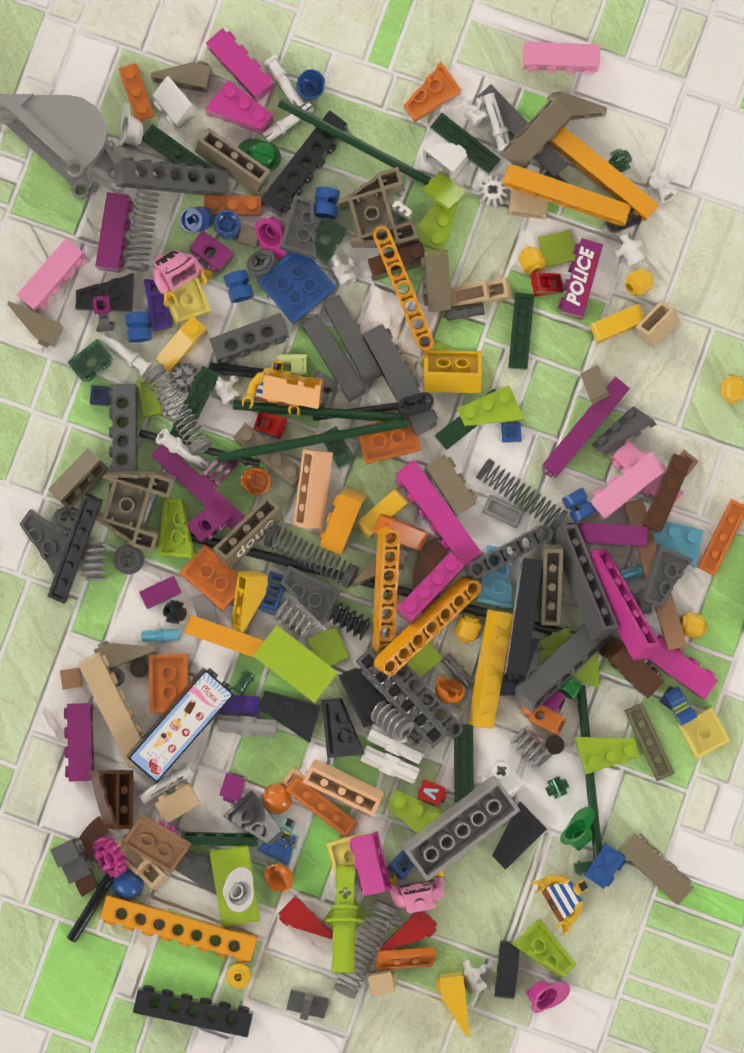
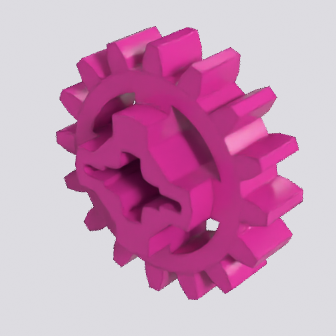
[92,836,127,878]

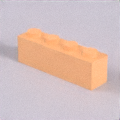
[293,449,333,529]
[303,758,384,816]

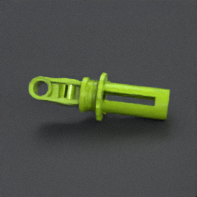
[326,865,363,974]

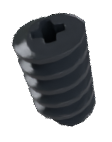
[327,602,370,641]

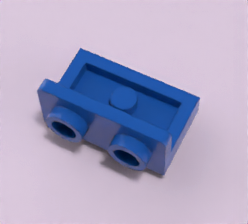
[584,843,625,889]

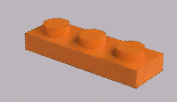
[119,63,155,122]
[204,196,261,216]
[375,947,436,970]

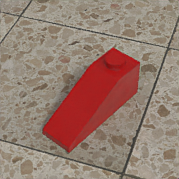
[278,895,333,940]
[379,911,437,951]

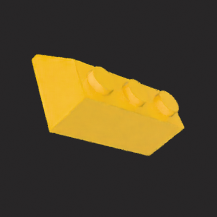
[423,350,482,393]

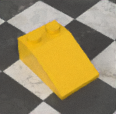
[436,971,470,1036]

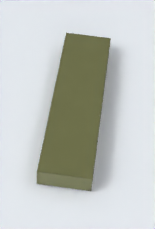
[624,703,675,781]

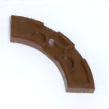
[412,537,447,613]
[75,816,110,897]

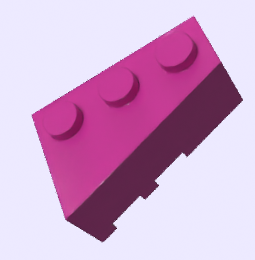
[205,80,274,135]

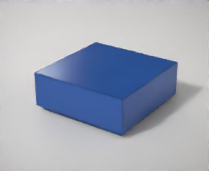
[501,422,522,443]

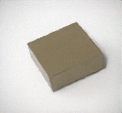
[237,224,258,248]

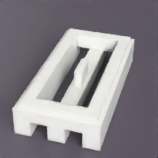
[392,200,412,222]

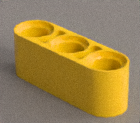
[589,304,645,343]
[355,488,409,539]

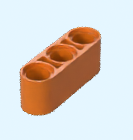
[373,514,429,551]

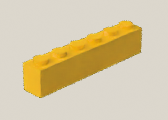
[468,609,514,729]

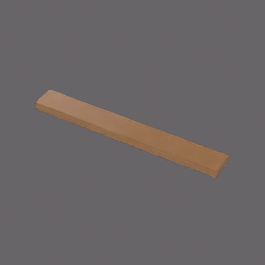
[623,498,687,651]

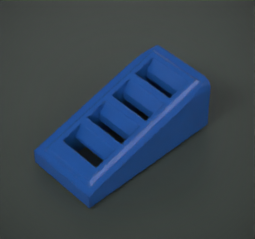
[258,571,285,616]
[387,850,415,880]

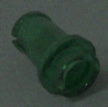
[233,669,255,695]
[574,860,593,876]

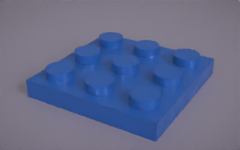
[257,253,337,325]

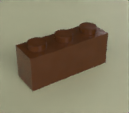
[367,241,425,281]

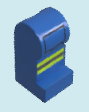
[664,686,697,725]

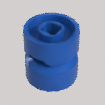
[314,187,340,219]
[180,206,213,233]
[215,210,241,240]
[223,270,254,303]
[125,311,152,343]
[561,488,596,523]

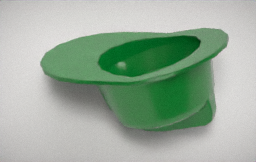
[238,138,281,171]
[557,676,582,703]
[560,807,595,851]

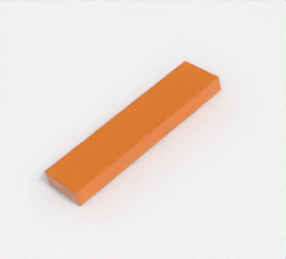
[697,499,744,576]
[285,774,358,837]

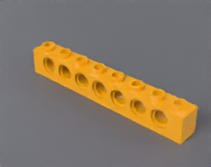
[100,894,258,963]

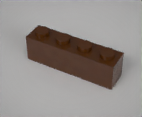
[641,453,692,534]

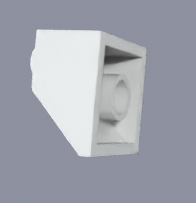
[153,76,196,129]
[423,143,467,181]

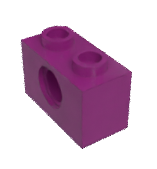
[189,230,234,274]
[186,499,232,542]
[219,772,247,804]

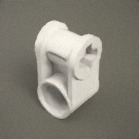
[491,761,526,798]

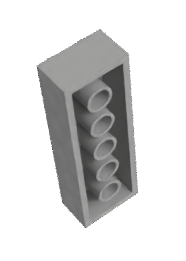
[400,776,520,881]

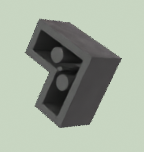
[50,837,94,884]

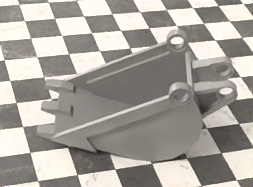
[0,94,125,200]

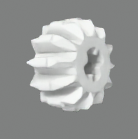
[476,175,509,208]

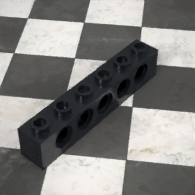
[261,110,348,217]
[133,985,254,1038]

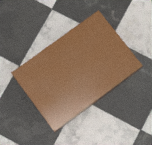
[121,814,191,873]

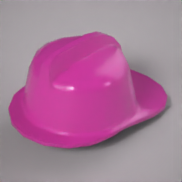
[255,216,286,260]
[526,981,570,1013]

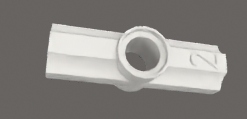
[366,724,426,764]
[360,746,420,784]

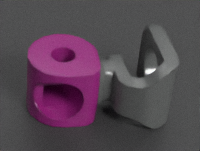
[93,295,115,332]

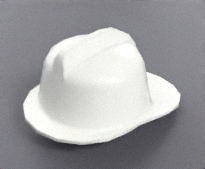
[119,102,143,147]
[223,867,254,912]

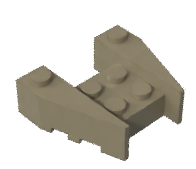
[338,167,420,249]
[96,471,177,553]

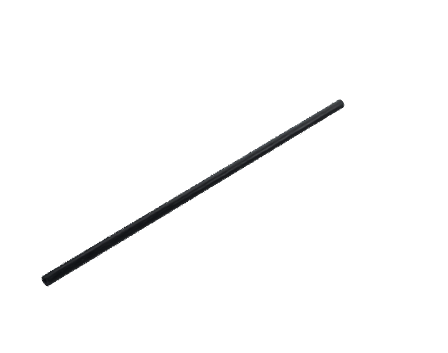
[190,532,577,635]

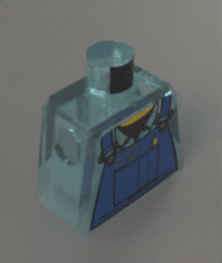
[256,817,299,867]

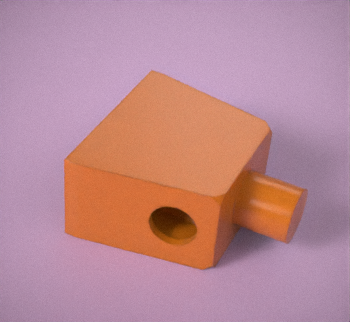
[520,705,566,736]

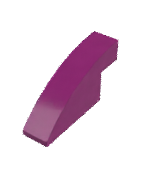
[567,523,648,547]

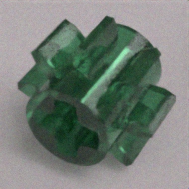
[608,148,632,172]
[545,776,570,799]

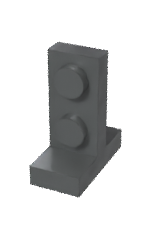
[286,989,329,1021]

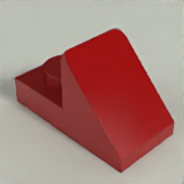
[530,272,563,297]
[253,412,288,439]

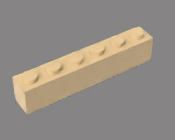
[78,652,144,768]

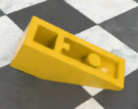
[155,315,208,373]
[231,570,268,632]

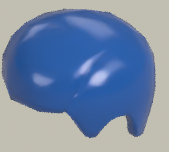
[296,69,325,101]
[112,870,144,899]

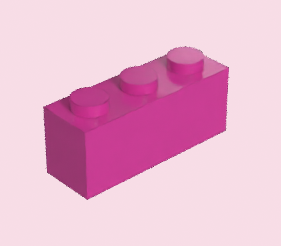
[350,831,392,896]

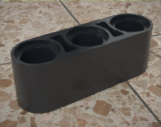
[494,940,520,999]

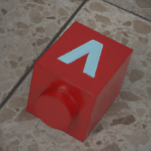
[417,779,448,806]

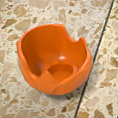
[241,466,271,495]
[435,675,465,704]
[262,783,292,815]
[264,863,293,893]

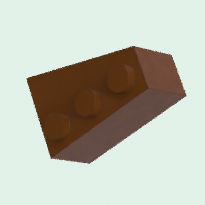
[599,636,664,699]
[88,769,133,830]

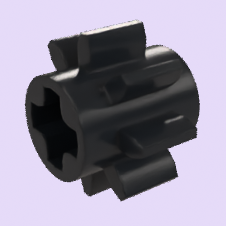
[163,600,187,624]

